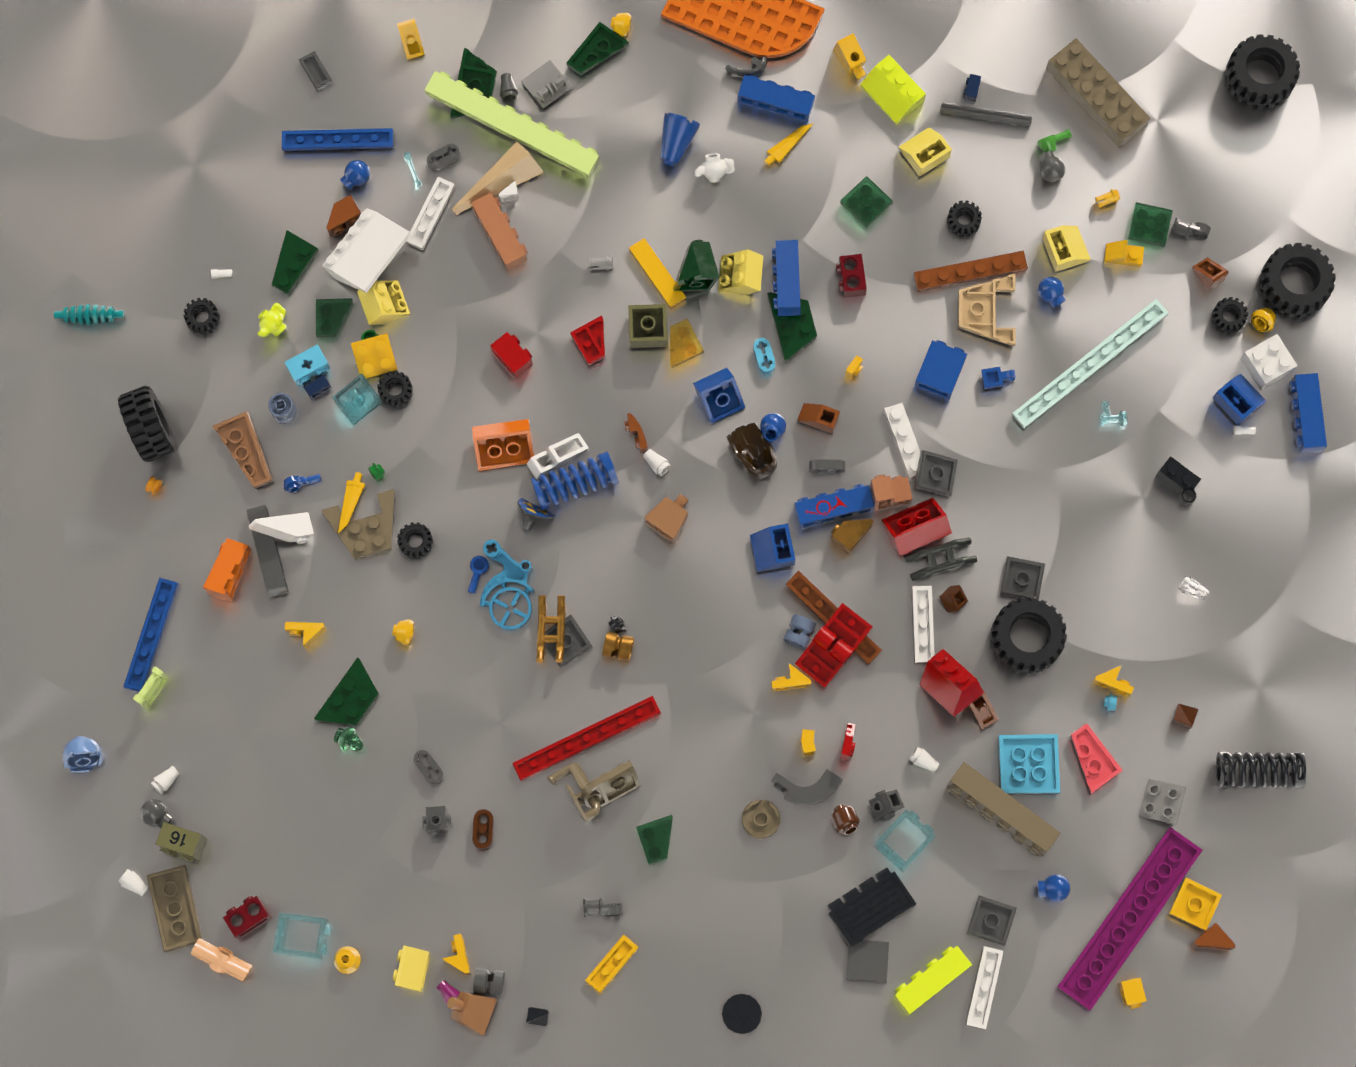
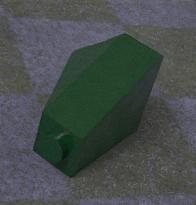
[673,240,719,291]

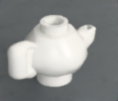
[694,154,735,183]

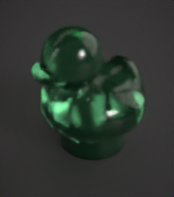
[334,727,364,751]

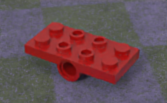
[795,603,873,688]

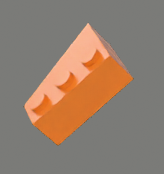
[203,538,252,602]

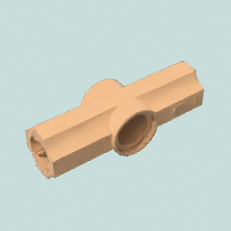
[191,938,252,982]

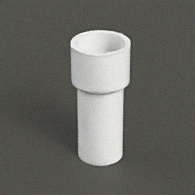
[211,269,233,279]
[1233,425,1256,435]

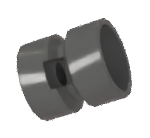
[473,967,505,997]

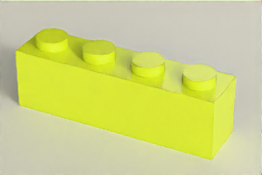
[894,946,972,1015]

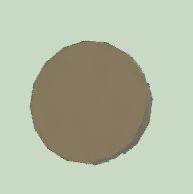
[742,799,780,839]

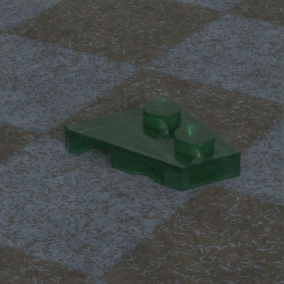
[316,298,353,338]
[636,815,673,865]

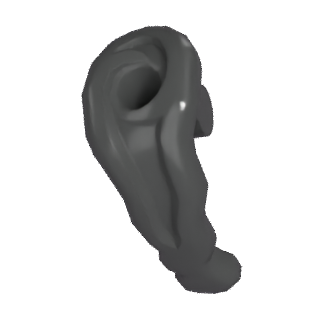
[725,57,767,77]

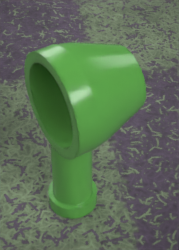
[1037,129,1072,153]

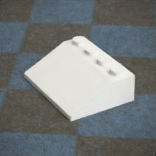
[322,208,411,293]

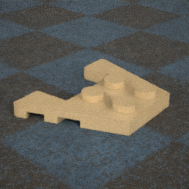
[958,274,1016,346]

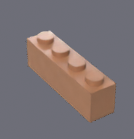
[471,193,528,271]

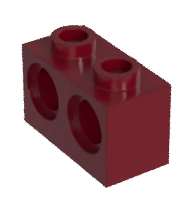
[836,254,867,298]
[223,895,272,939]

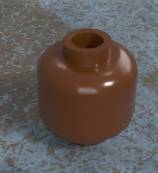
[831,804,860,835]

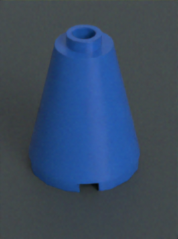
[660,113,700,167]

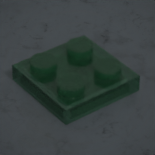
[840,176,893,228]
[1128,202,1173,247]

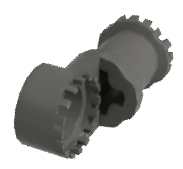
[1170,218,1211,239]
[583,897,623,917]

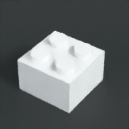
[1241,334,1298,390]

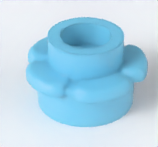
[1104,693,1118,712]

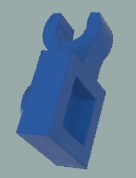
[981,367,1016,390]

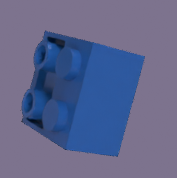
[1213,374,1267,425]
[750,523,796,572]

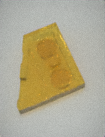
[670,319,704,368]

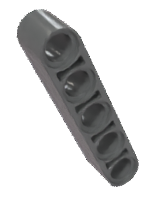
[247,505,289,598]

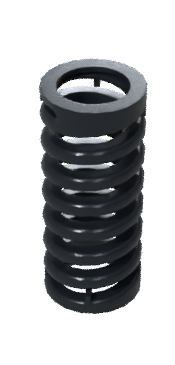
[1216,752,1306,788]

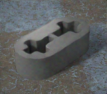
[427,144,460,171]
[809,460,845,473]
[414,750,444,784]

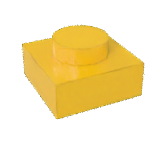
[845,355,863,379]

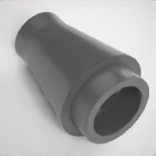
[500,73,518,102]

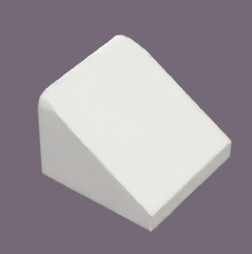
[499,181,519,203]

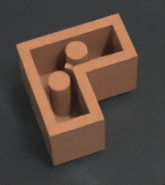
[870,475,912,511]

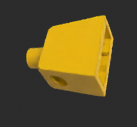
[833,33,867,80]

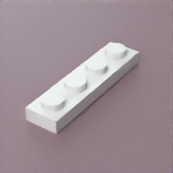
[406,177,455,251]
[884,403,920,480]
[912,586,934,664]
[966,946,1003,1030]

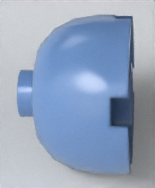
[62,736,103,773]

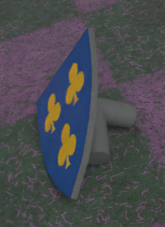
[517,498,555,530]

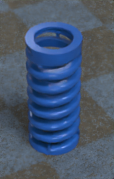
[531,451,619,511]

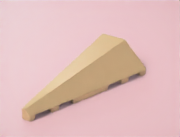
[452,142,544,216]

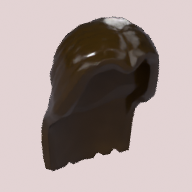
[727,423,777,479]

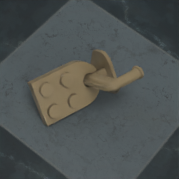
[547,760,640,822]

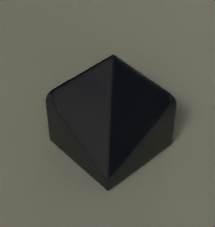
[526,1007,549,1026]

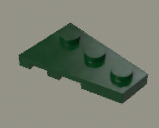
[566,22,629,76]
[272,230,319,296]

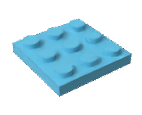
[998,734,1060,794]

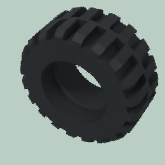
[1225,34,1300,109]
[1259,243,1336,318]
[118,386,176,462]
[990,597,1067,674]

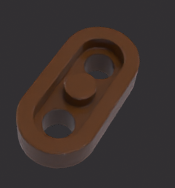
[472,809,494,849]

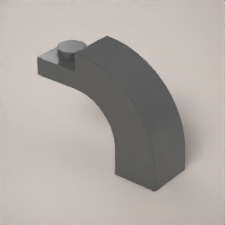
[772,769,843,806]

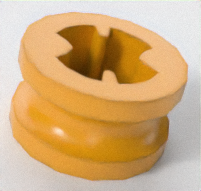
[145,476,162,495]

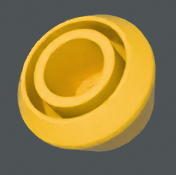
[610,12,632,37]
[1251,308,1276,332]
[392,619,414,645]
[334,946,361,974]

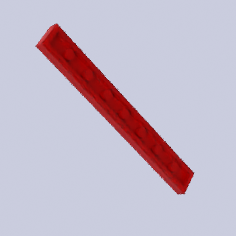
[512,696,661,781]

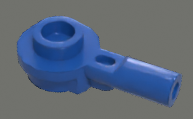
[283,474,321,493]
[467,556,489,594]

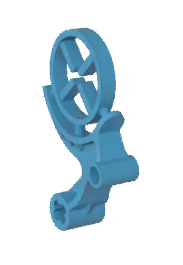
[480,540,534,630]

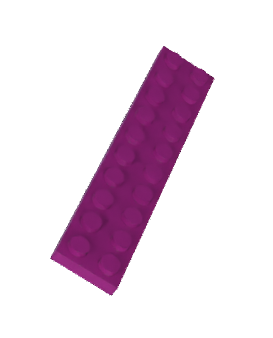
[1057,827,1203,1011]

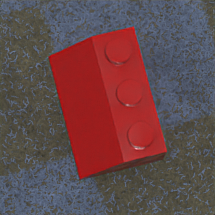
[881,497,952,556]
[920,649,984,717]

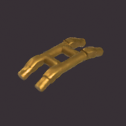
[536,595,566,663]

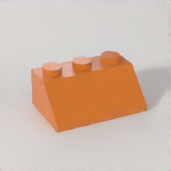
[472,419,534,471]

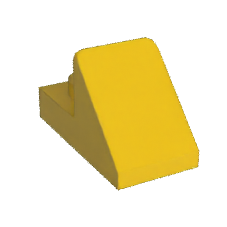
[397,19,425,60]
[1104,240,1144,267]
[285,622,326,649]
[771,664,811,692]
[1092,666,1134,698]
[442,934,471,975]

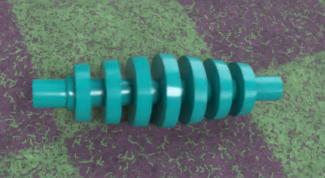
[54,304,125,325]

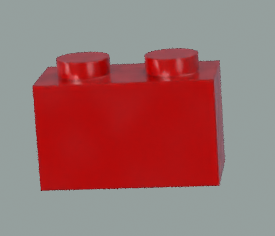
[490,332,533,378]

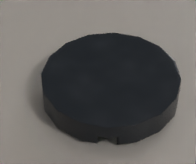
[722,994,762,1034]

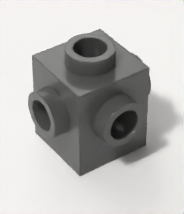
[869,789,904,820]
[422,806,451,836]

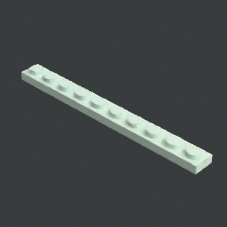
[1012,299,1168,429]

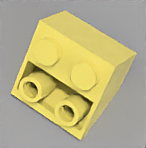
[898,128,952,177]
[1042,225,1091,272]
[718,249,763,294]
[357,280,410,325]
[393,945,431,992]

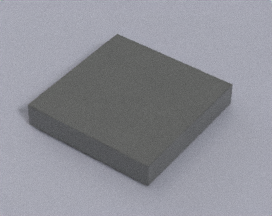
[914,450,958,497]
[1000,556,1045,601]
[545,615,592,668]
[967,895,1017,946]
[847,940,889,982]

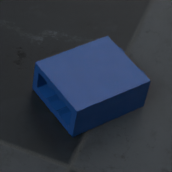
[914,340,967,400]

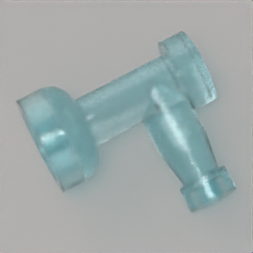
[1099,401,1128,426]

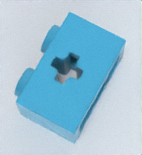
[284,344,331,386]

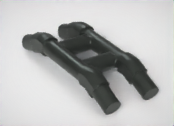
[904,537,977,581]

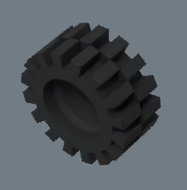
[947,200,982,237]
[1212,297,1248,334]
[183,298,220,334]
[377,371,413,407]
[397,522,433,559]

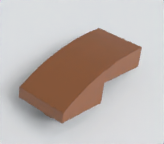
[624,413,648,454]

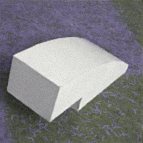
[527,433,589,480]

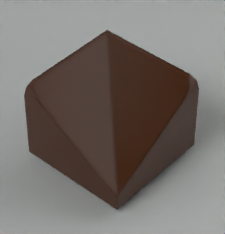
[939,585,968,612]
[1172,704,1199,729]

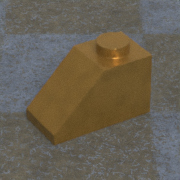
[831,519,874,554]

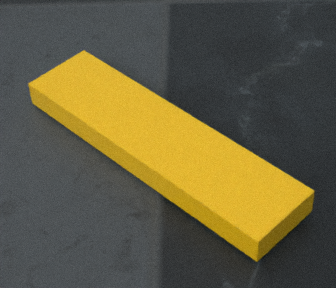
[629,238,686,309]

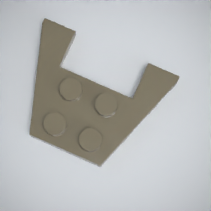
[322,489,395,560]

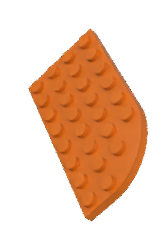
[661,0,825,58]

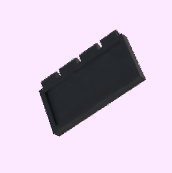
[827,867,916,948]

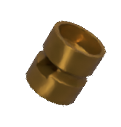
[602,631,634,662]

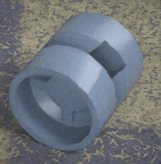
[268,393,297,424]
[783,614,816,650]

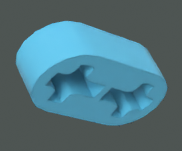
[753,338,775,374]

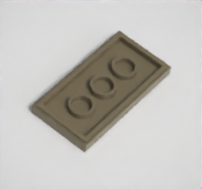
[147,865,203,952]

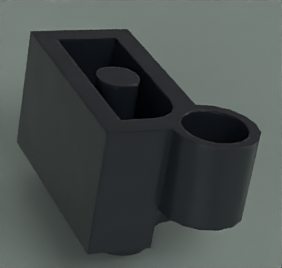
[1156,456,1201,507]

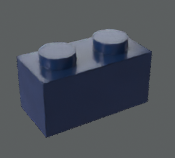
[963,74,981,102]
[304,375,331,400]

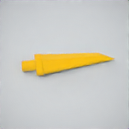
[764,123,813,166]
[338,472,365,533]

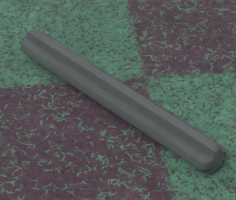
[940,102,1032,127]

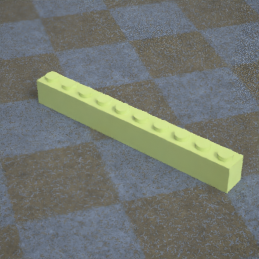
[425,71,600,179]

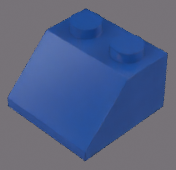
[693,368,745,423]

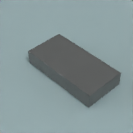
[299,51,333,91]

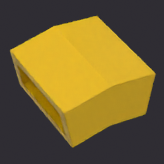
[800,729,816,757]

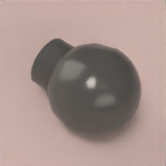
[1039,151,1066,182]
[140,799,173,828]

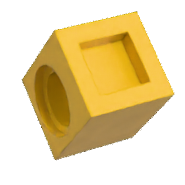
[1118,977,1147,1009]

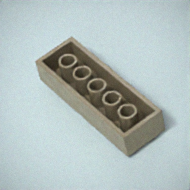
[1046,38,1150,148]
[947,762,1061,857]

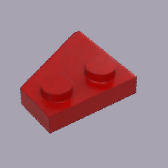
[570,315,605,366]
[840,723,856,761]

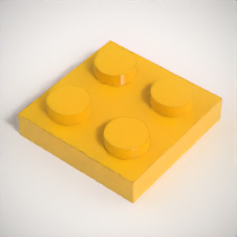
[351,333,398,380]
[1169,878,1222,931]

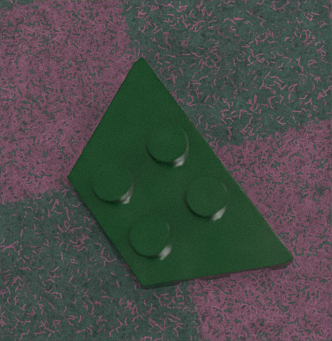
[450,48,498,119]
[767,292,817,362]
[314,657,379,726]

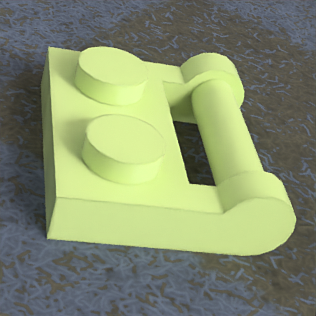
[133,666,170,710]

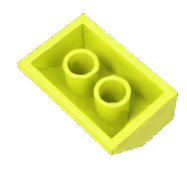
[860,55,926,125]

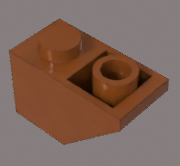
[326,195,361,237]
[797,403,840,434]

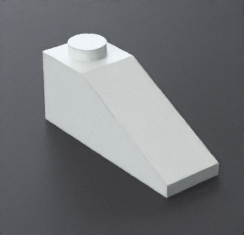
[249,512,314,544]

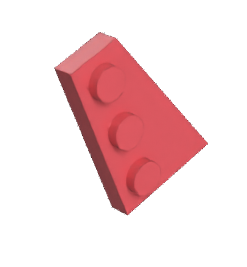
[1070,723,1123,794]

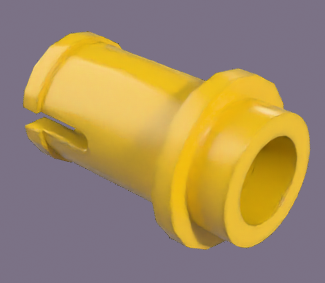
[1095,189,1120,208]

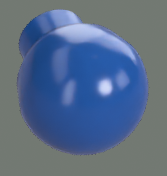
[340,160,370,190]
[1038,276,1066,308]
[760,413,786,441]
[1038,874,1070,902]

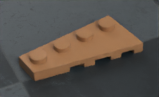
[212,411,273,489]

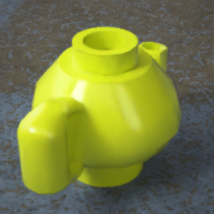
[257,303,286,337]

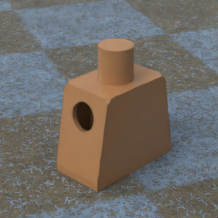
[644,494,689,543]
[447,991,497,1036]

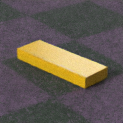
[585,935,639,993]

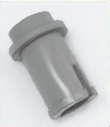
[590,256,613,271]

